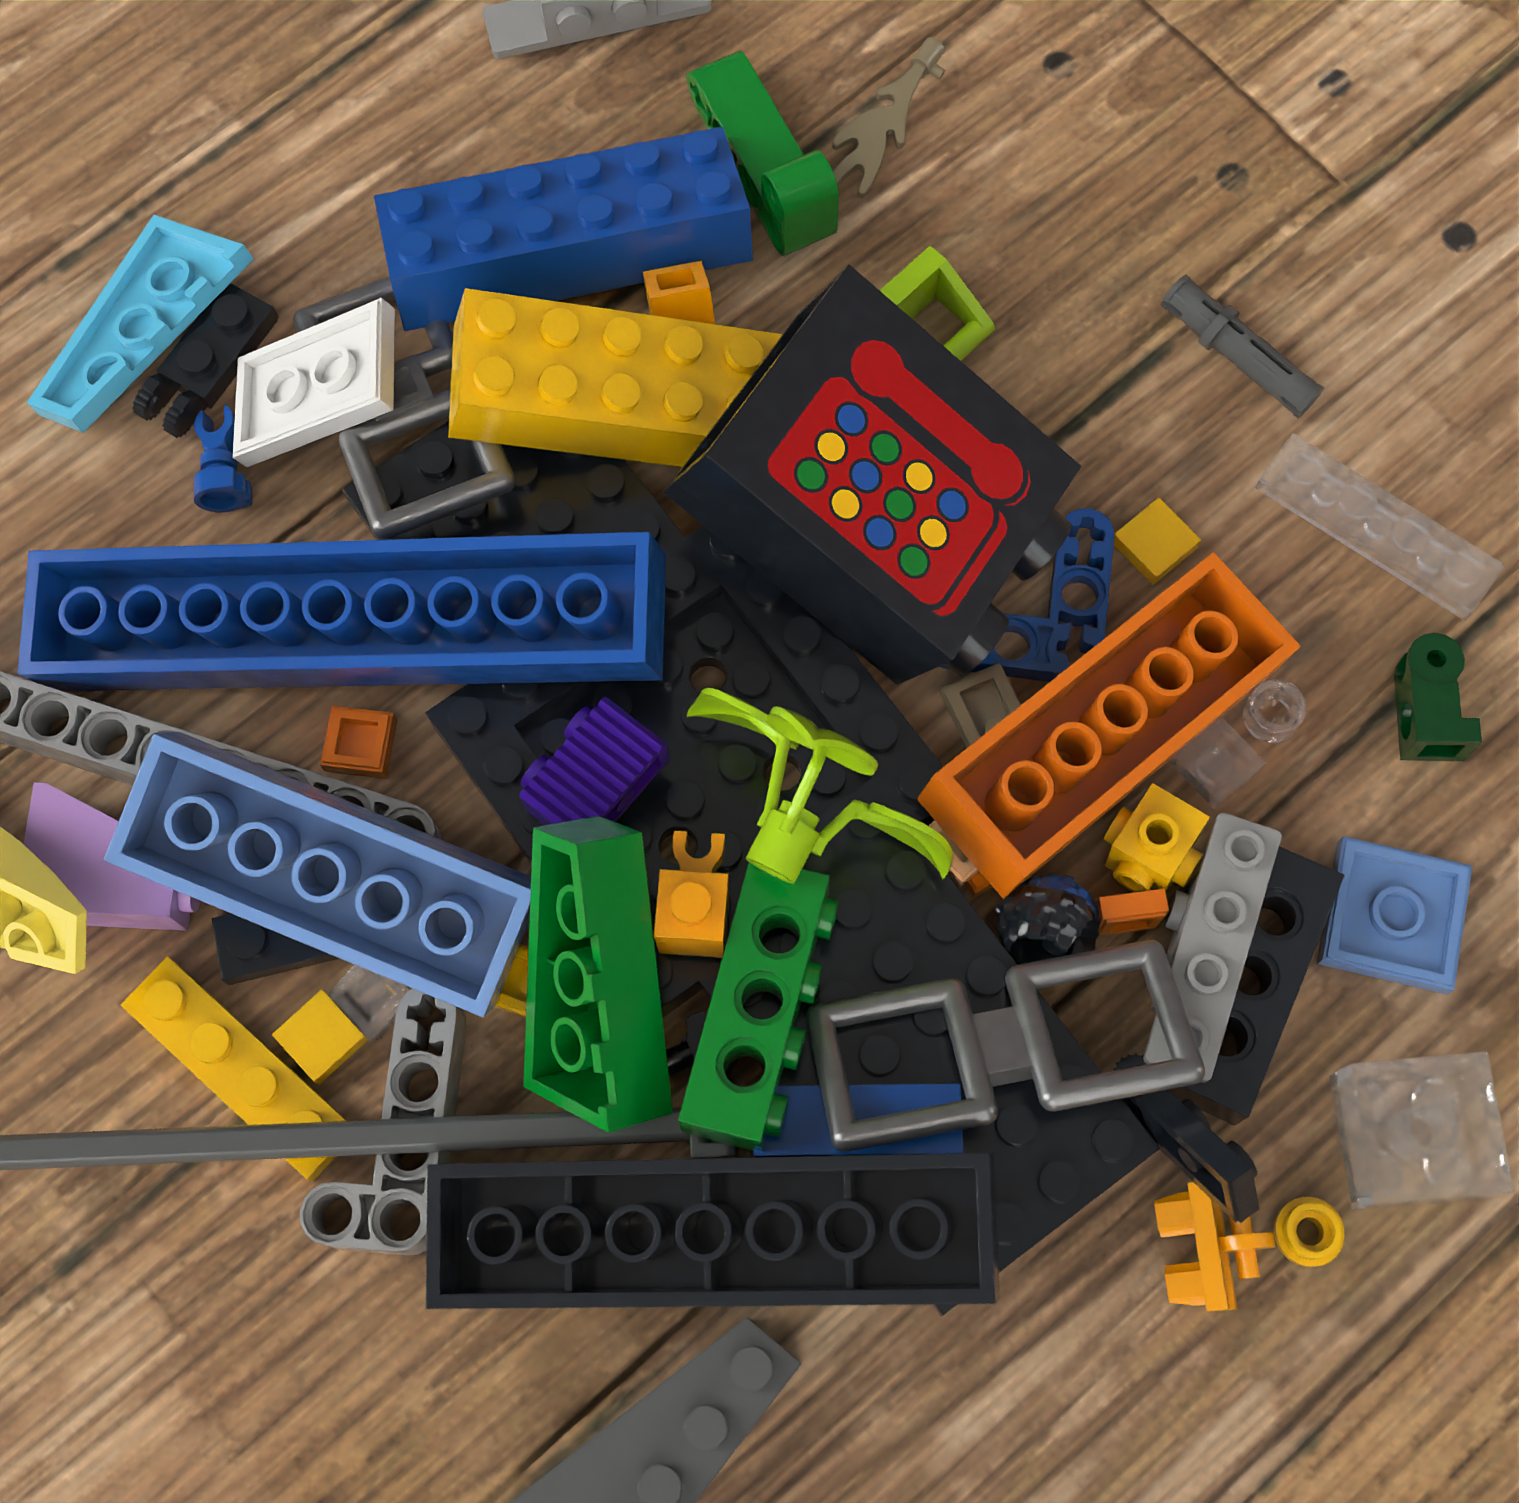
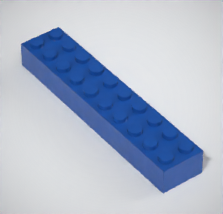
[17,532,666,691]

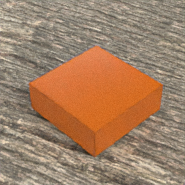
[320,706,398,779]
[1095,889,1169,936]

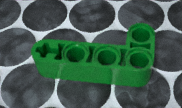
[686,50,839,256]

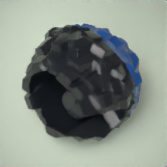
[995,873,1100,965]

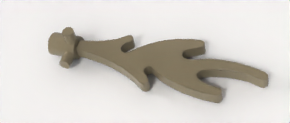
[832,37,945,198]

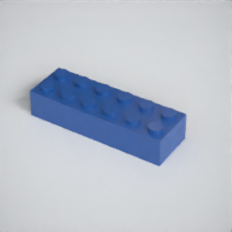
[374,127,753,332]

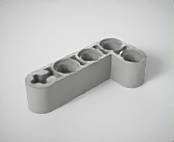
[300,988,466,1256]

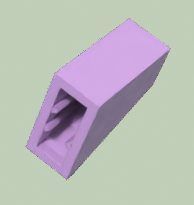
[24,782,201,931]

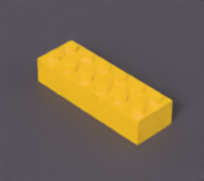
[448,288,782,467]

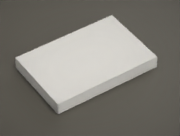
[233,298,395,467]

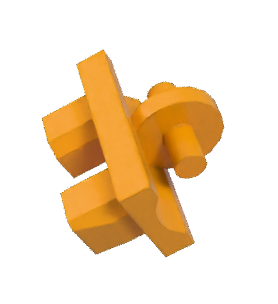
[1154,1182,1276,1311]

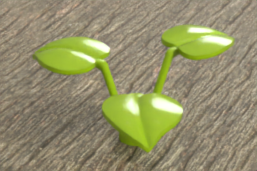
[687,688,953,884]

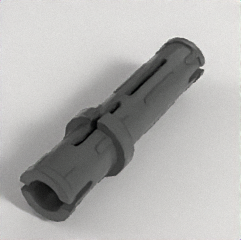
[1161,275,1324,418]

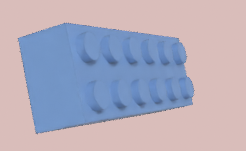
[103,731,531,1018]

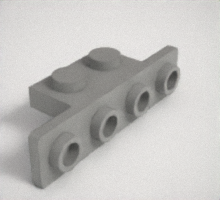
[482,0,712,59]
[1143,813,1282,1083]

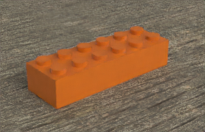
[917,552,1301,899]

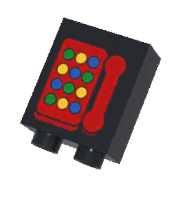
[663,264,1082,685]

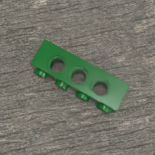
[678,862,839,1151]

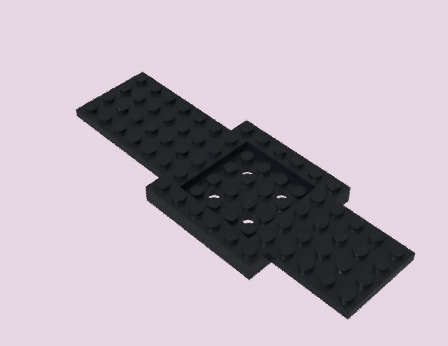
[342,421,1161,1316]

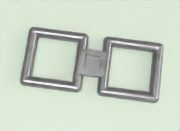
[294,276,516,539]
[806,940,1205,1152]

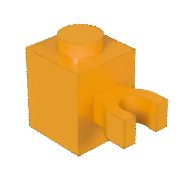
[643,261,715,324]
[654,831,731,958]

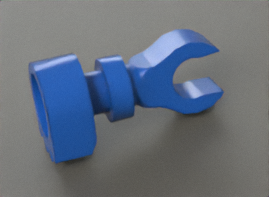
[194,405,252,513]

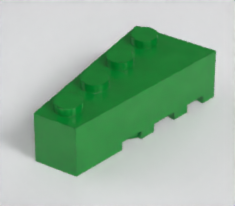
[523,816,673,1133]

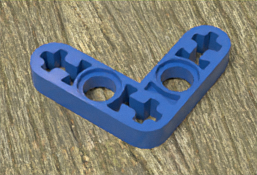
[939,508,1114,682]

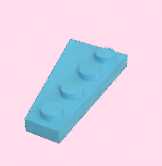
[27,215,254,433]

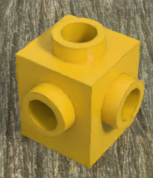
[1103,783,1210,893]

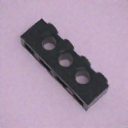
[1168,846,1345,1125]

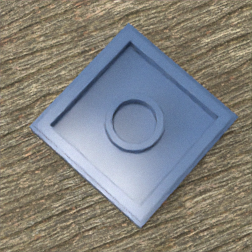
[1317,836,1473,995]

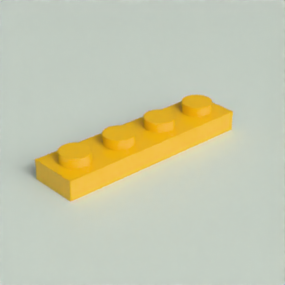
[121,956,348,1182]

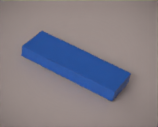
[754,1084,963,1158]

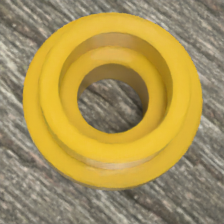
[1274,1197,1345,1267]

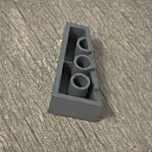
[510,1317,802,1503]

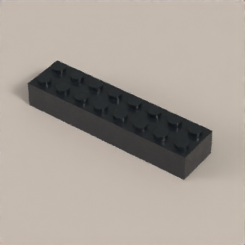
[426,1153,1000,1309]

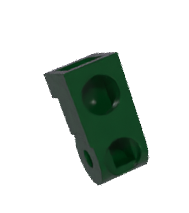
[1394,633,1482,761]

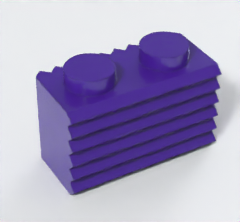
[519,697,670,825]

